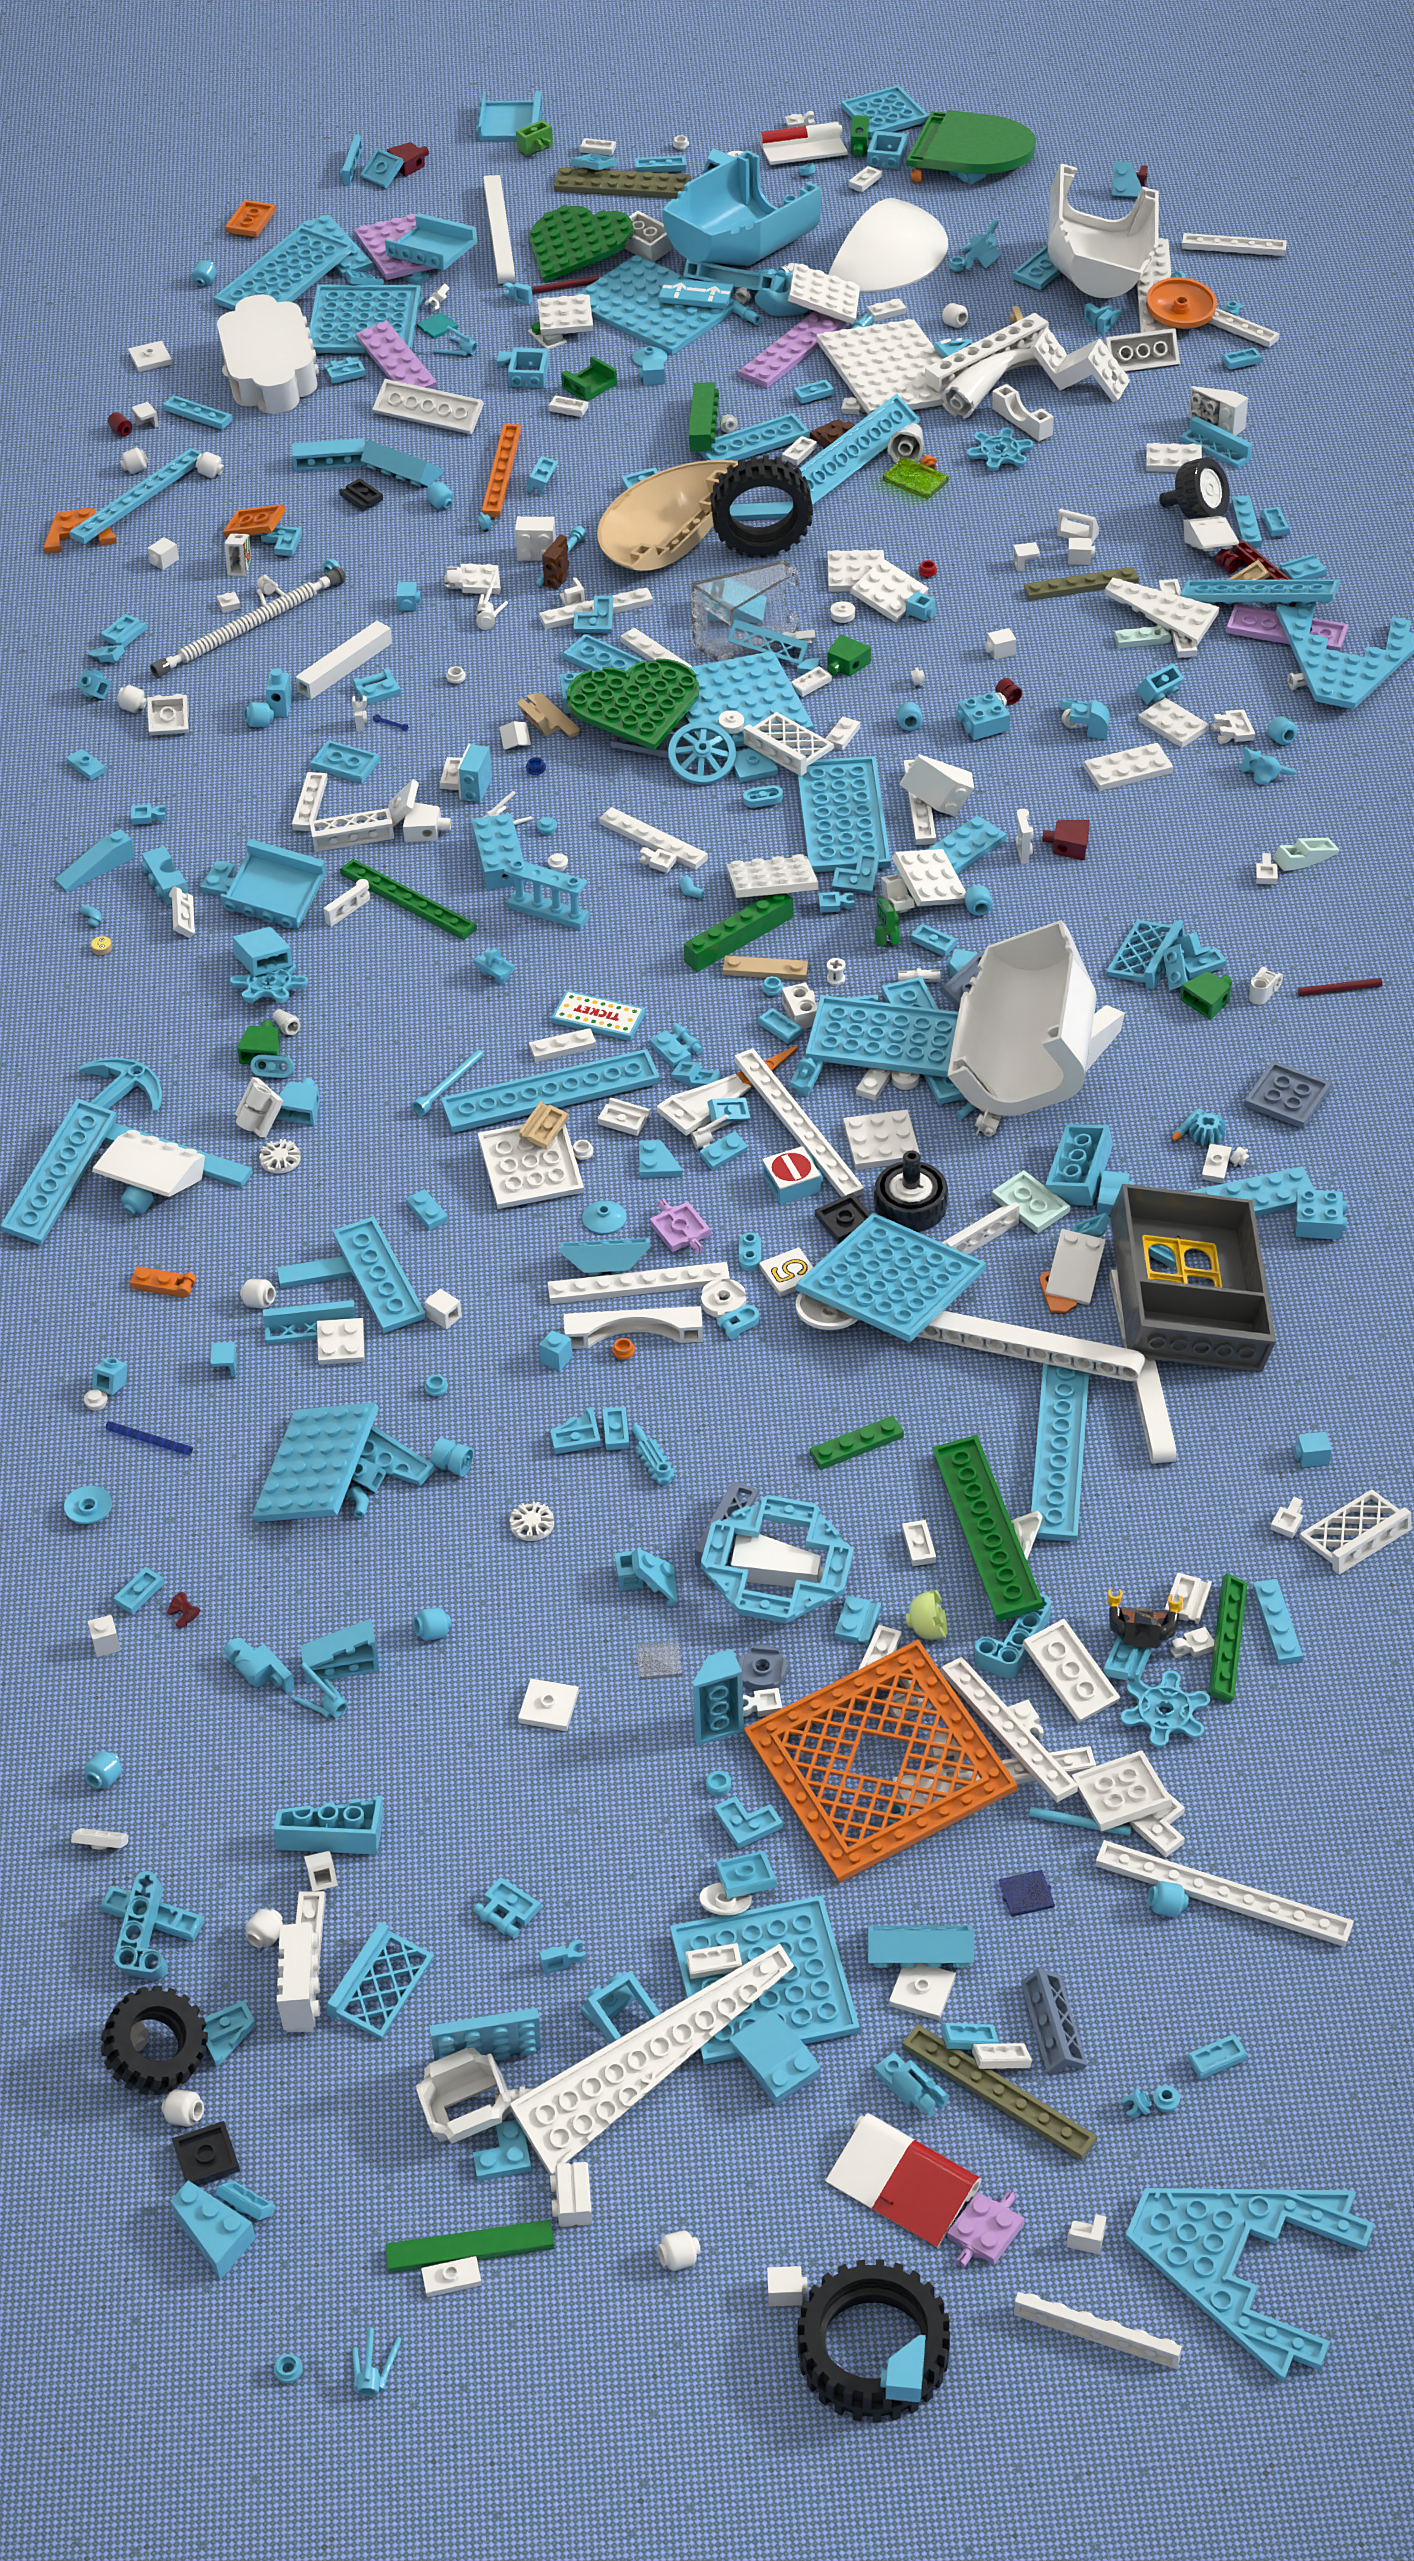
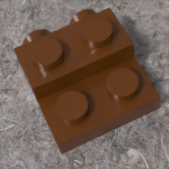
[810,419,855,449]
[542,535,569,590]

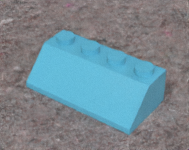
[360,440,444,487]
[1045,1124,1113,1206]
[693,1649,744,1746]
[867,1925,974,1968]

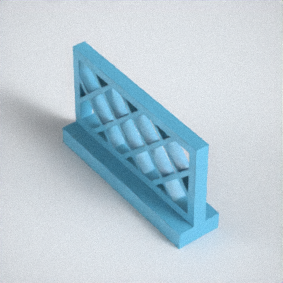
[1106,920,1185,990]
[326,1922,434,2040]

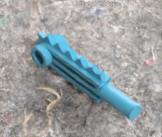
[632,1425,676,1486]

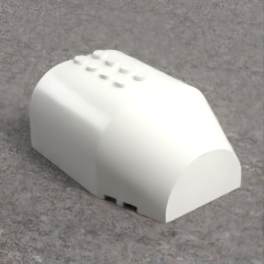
[1048,164,1159,298]
[947,920,1097,1116]

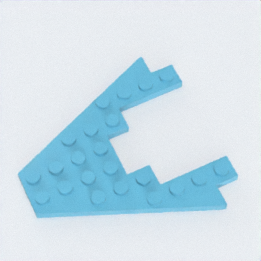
[1276,601,1414,709]
[1125,2188,1375,2382]

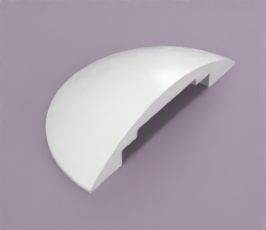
[828,198,948,293]

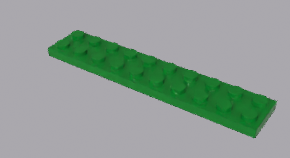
[932,1435,1044,1622]

